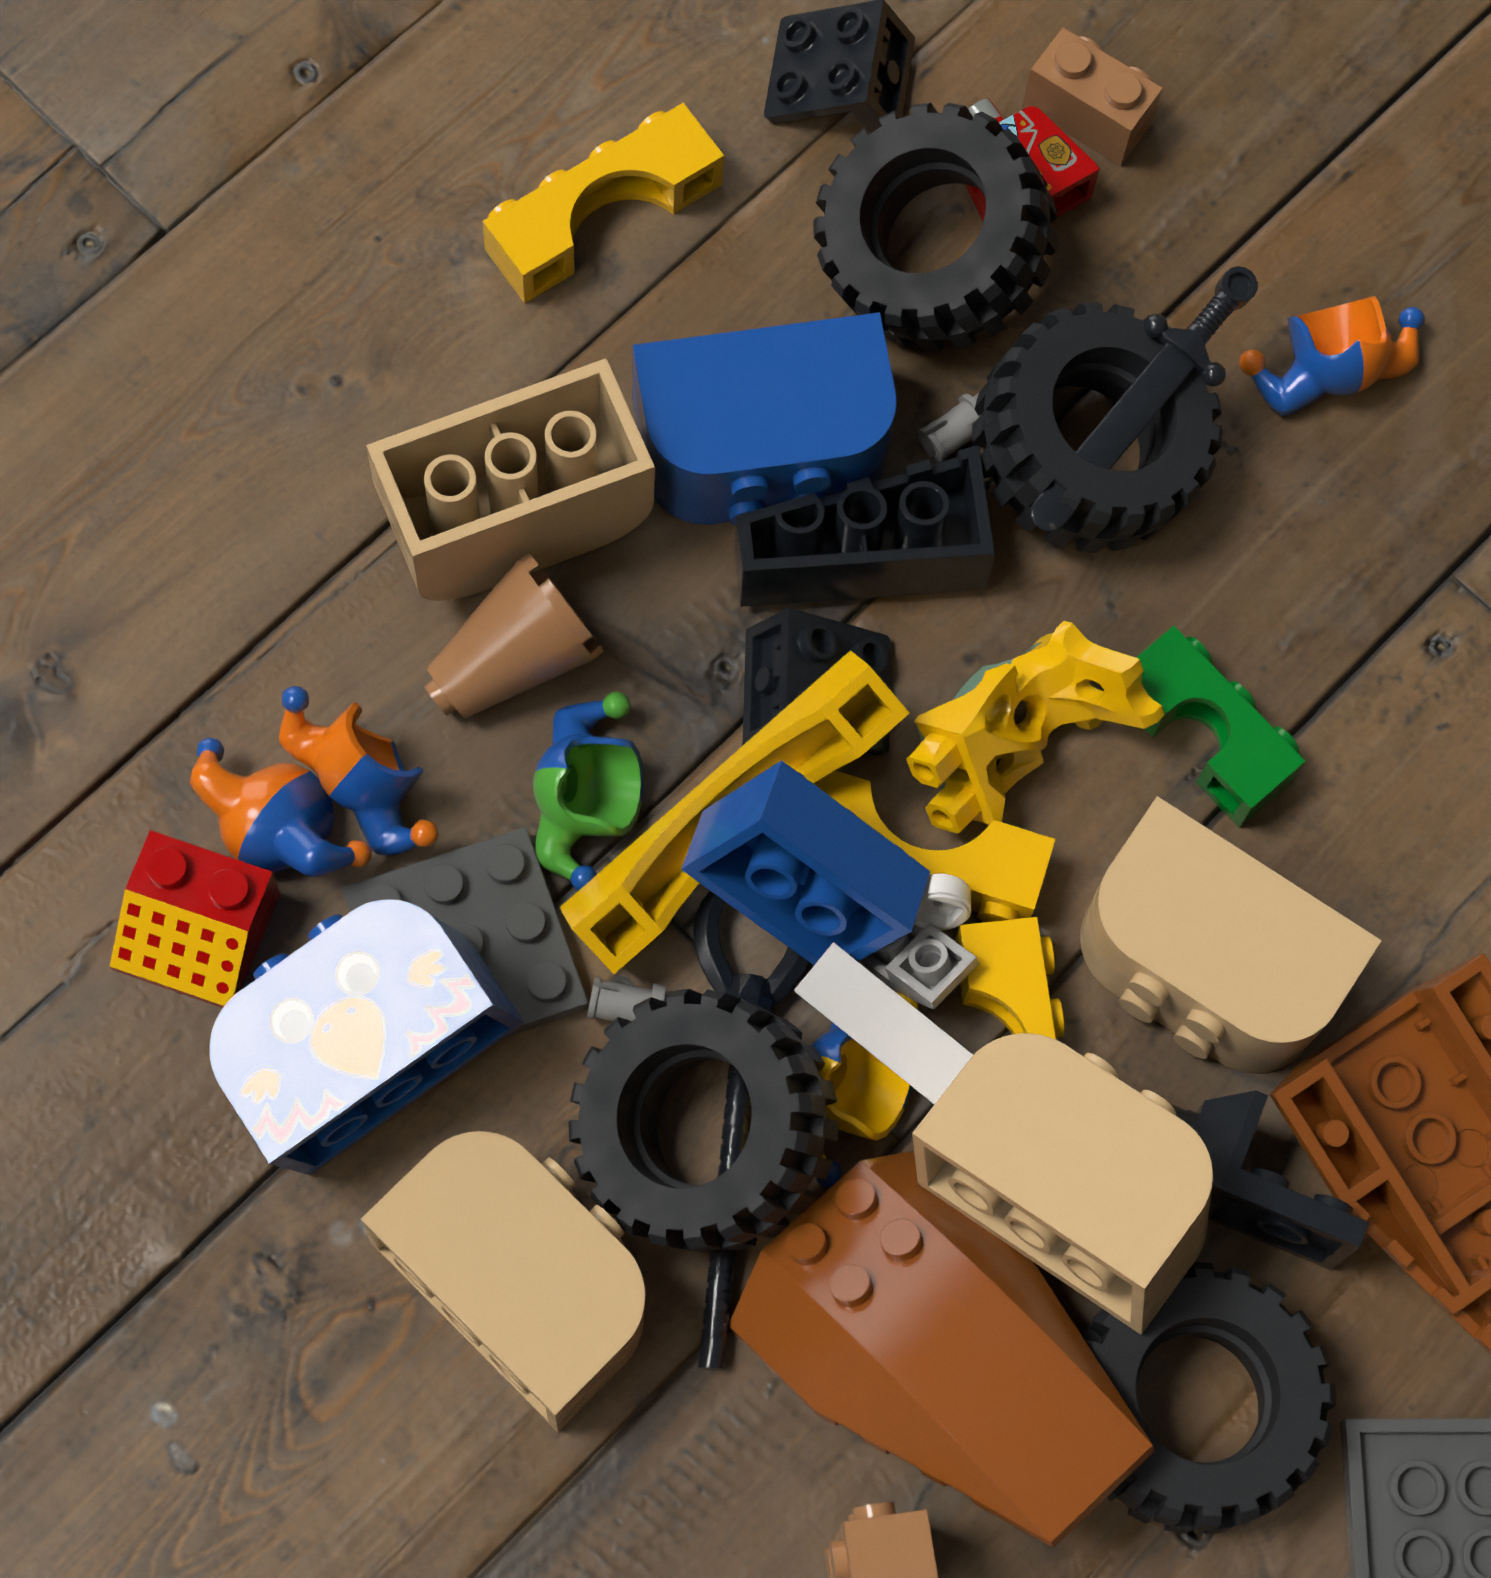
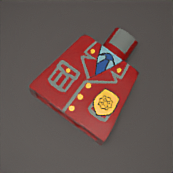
[965,98,1100,221]

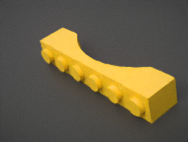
[560,650,910,974]

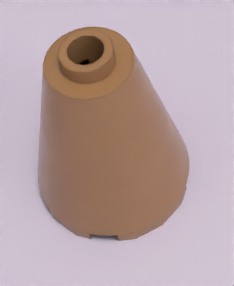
[424,551,605,719]

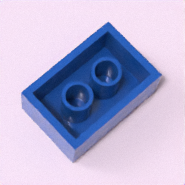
[681,760,930,965]

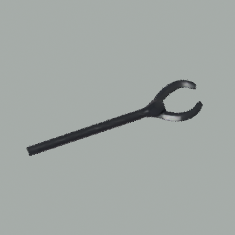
[693,891,810,1371]

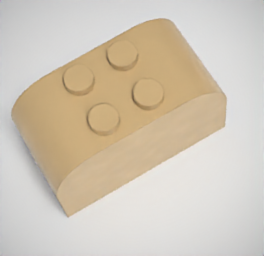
[366,358,655,601]
[1080,796,1382,1074]
[912,1033,1213,1335]
[361,1131,645,1432]

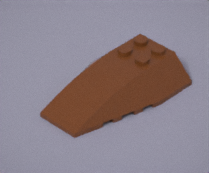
[1269,953,1491,1355]
[729,1151,1155,1548]

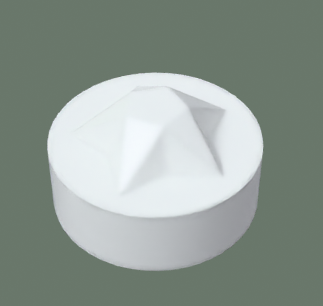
[914,874,971,931]

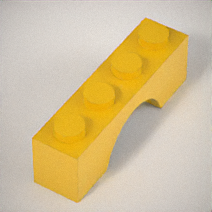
[482,102,724,304]
[813,770,1055,922]
[954,917,1064,1040]

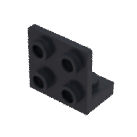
[764,0,915,134]
[742,608,891,756]

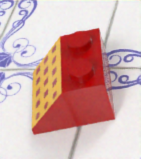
[110,830,280,1008]

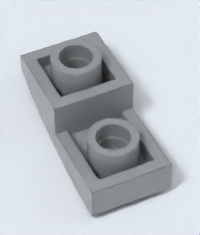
[858,923,979,1009]

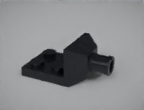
[1171,1090,1369,1270]

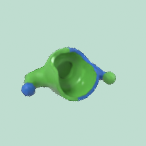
[533,692,644,892]

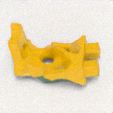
[906,621,1165,834]

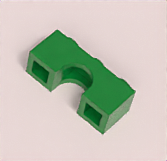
[1136,626,1306,828]

